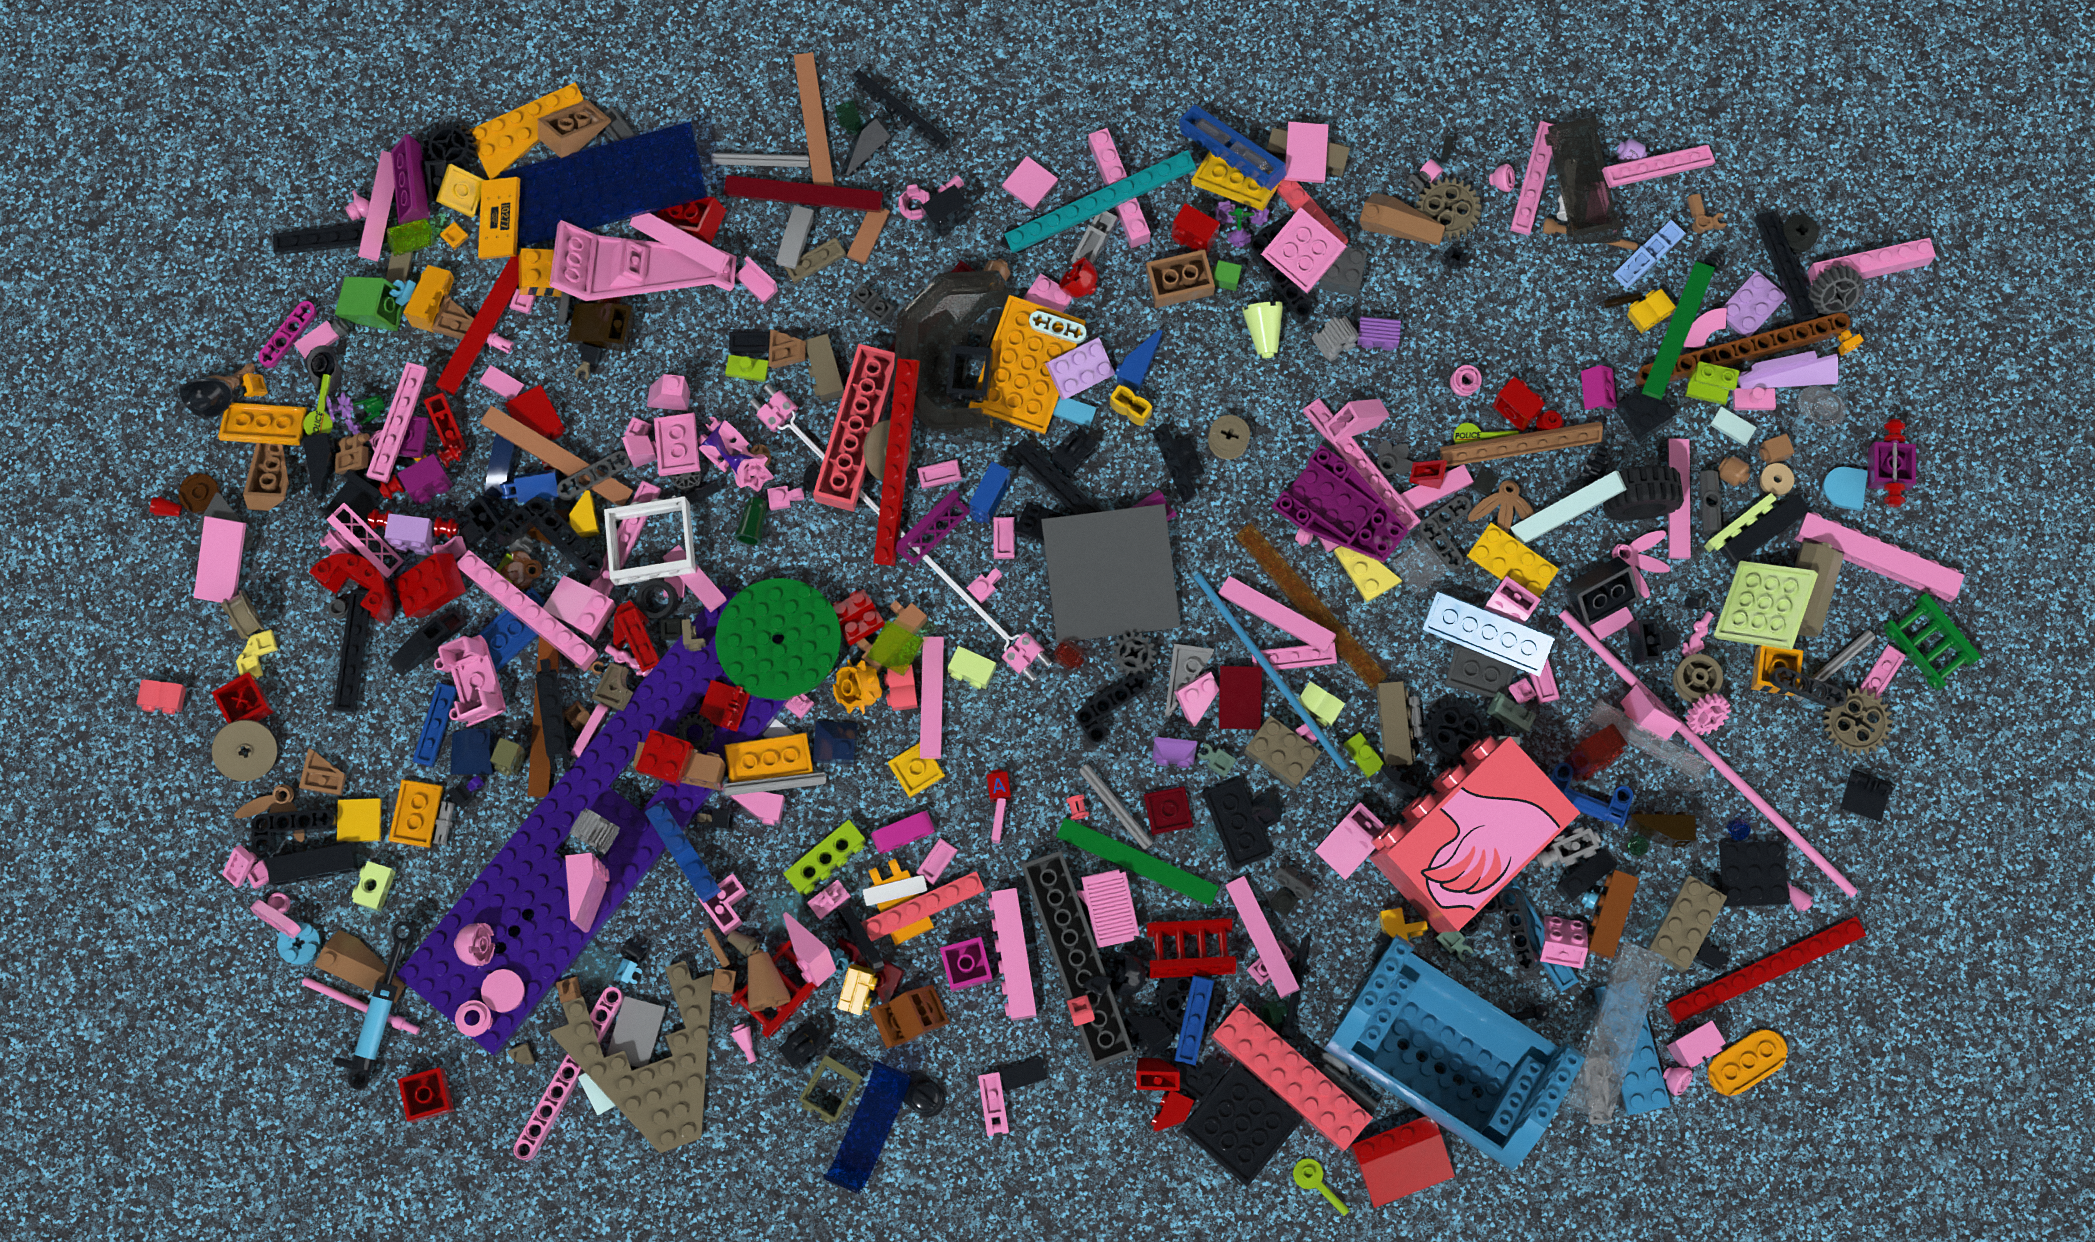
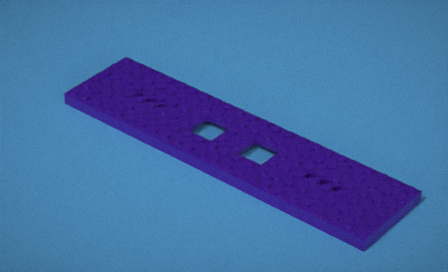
[396,585,790,1057]

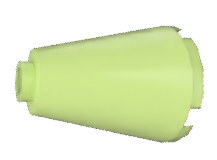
[1242,302,1283,358]

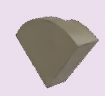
[507,1043,536,1065]

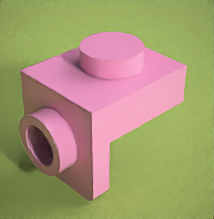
[432,536,467,563]

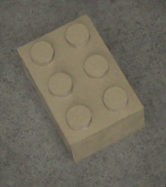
[1244,715,1321,790]

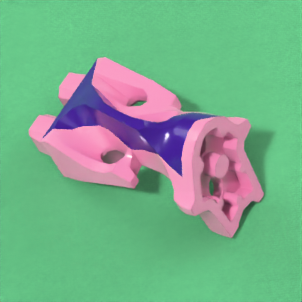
[698,420,774,492]

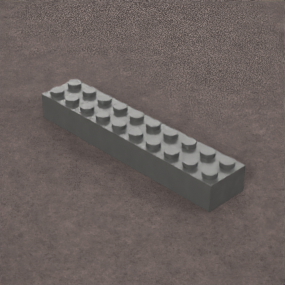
[1021,851,1134,1069]

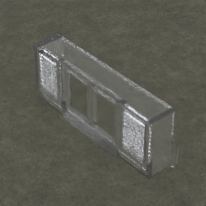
[1575,699,1712,792]

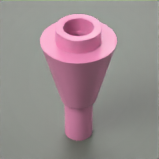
[1787,881,1813,912]
[730,1023,757,1064]

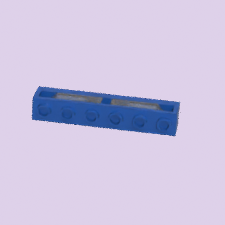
[1179,104,1287,191]

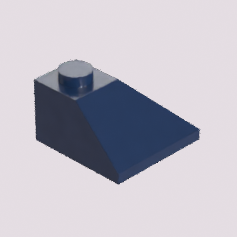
[813,721,858,765]
[450,729,495,775]

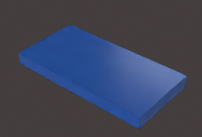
[474,587,546,672]

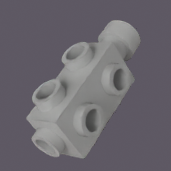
[1537,826,1601,869]

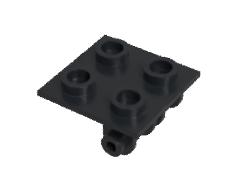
[1014,502,1066,545]
[1840,769,1894,822]

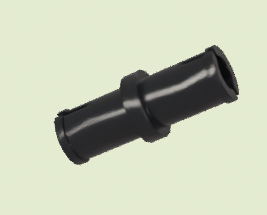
[679,479,721,505]

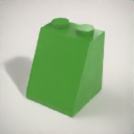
[335,277,405,331]

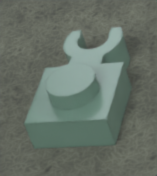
[1197,743,1237,778]
[1435,931,1474,962]

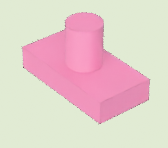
[1732,387,1776,410]
[222,845,257,888]

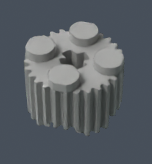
[1312,316,1359,362]
[569,808,620,854]

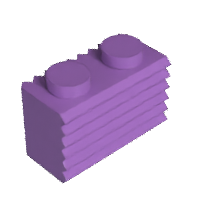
[1357,316,1401,351]

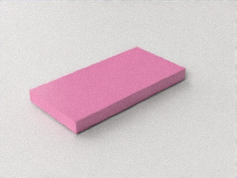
[194,516,246,603]

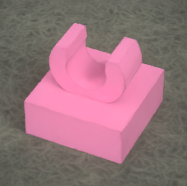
[784,694,814,720]
[1294,724,1317,744]

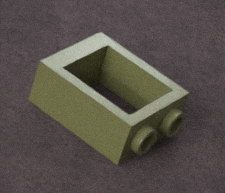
[798,1055,864,1124]

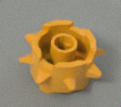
[833,659,882,714]

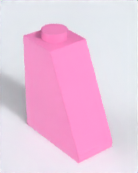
[647,374,690,411]
[1324,399,1390,442]

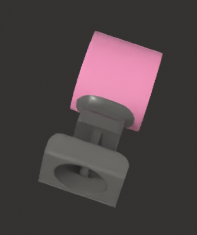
[1406,159,1444,196]

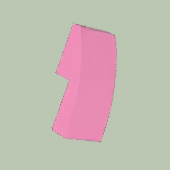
[1247,940,1295,986]

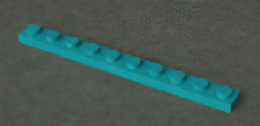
[1004,150,1197,254]

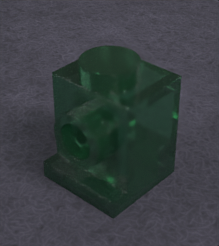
[834,100,861,135]

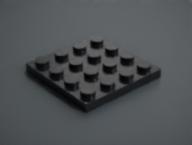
[1180,1064,1302,1187]

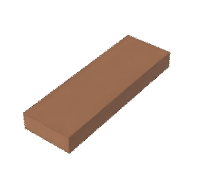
[847,207,890,265]

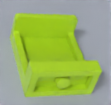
[1685,361,1740,405]

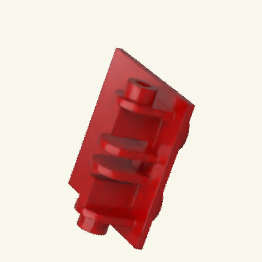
[699,680,750,732]

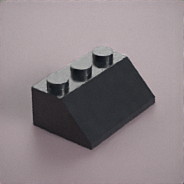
[1565,556,1641,627]

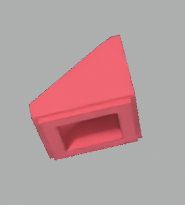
[1067,995,1095,1026]

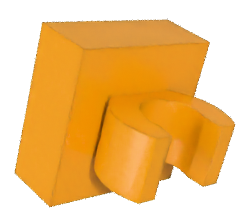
[1837,329,1864,356]
[241,373,268,397]

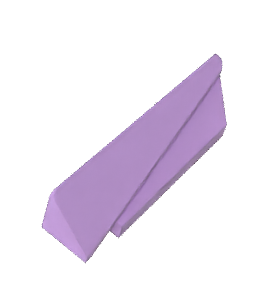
[1738,351,1838,389]

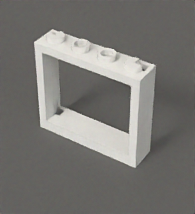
[604,496,696,586]

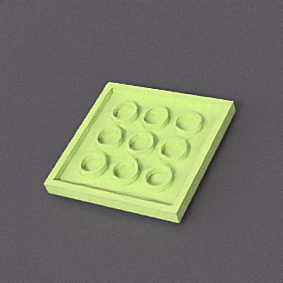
[1714,561,1818,650]

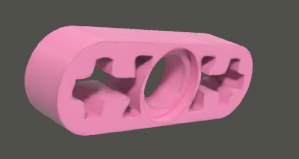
[571,703,610,759]
[250,899,301,939]

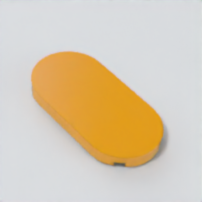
[1707,1030,1787,1096]

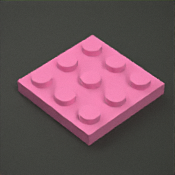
[1261,207,1347,294]

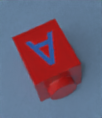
[986,769,1011,803]

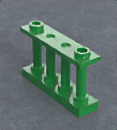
[1883,593,1981,691]

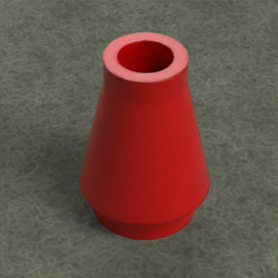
[149,496,183,517]

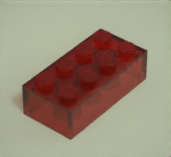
[1563,723,1627,782]

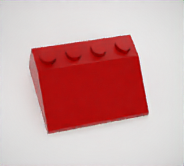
[1349,1116,1455,1208]

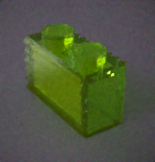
[387,218,432,257]

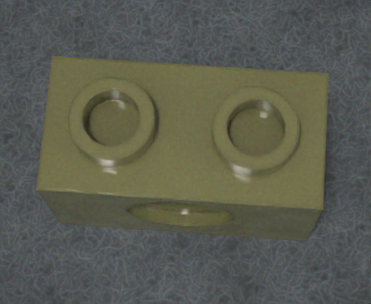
[490,738,527,777]

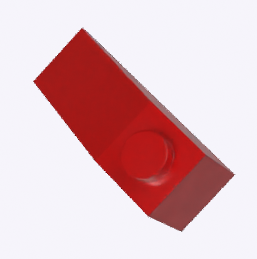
[423,390,467,451]

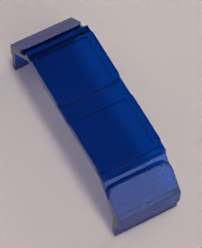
[823,1061,912,1195]

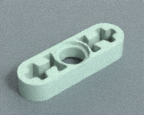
[1029,311,1086,344]

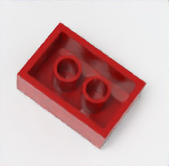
[394,553,466,618]

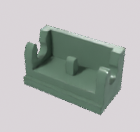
[1487,692,1536,733]

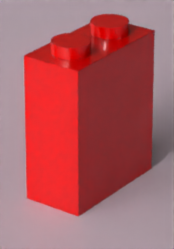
[504,384,566,440]

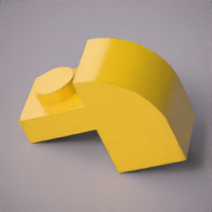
[1379,908,1428,941]

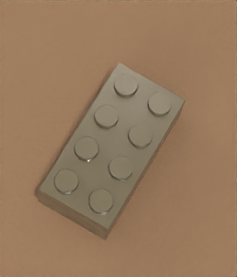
[1644,875,1727,973]

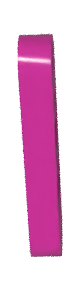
[258,301,317,368]

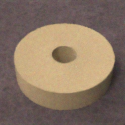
[1760,463,1794,497]

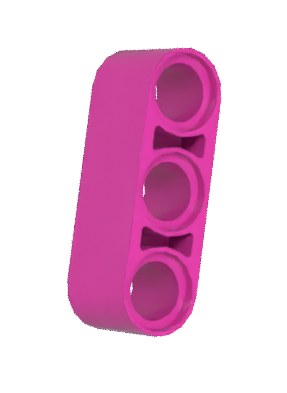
[871,811,935,854]

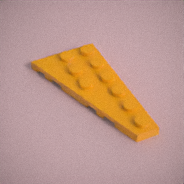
[470,82,584,180]

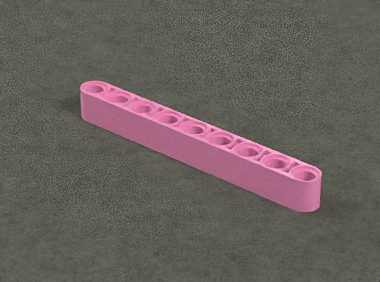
[513,987,624,1161]

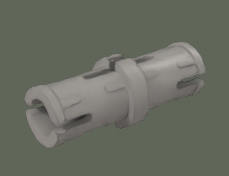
[433,801,455,846]

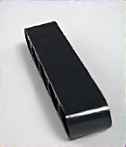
[1719,493,1812,566]

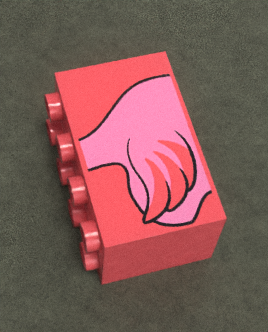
[1369,735,1580,933]

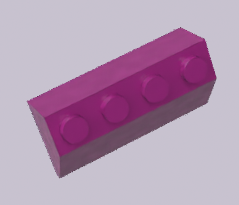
[391,134,430,226]

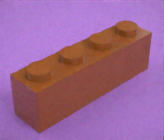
[1587,870,1639,961]

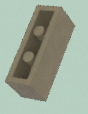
[804,334,844,402]

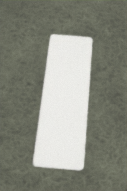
[863,875,927,906]

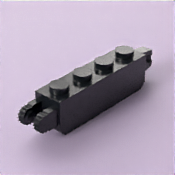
[535,658,571,774]

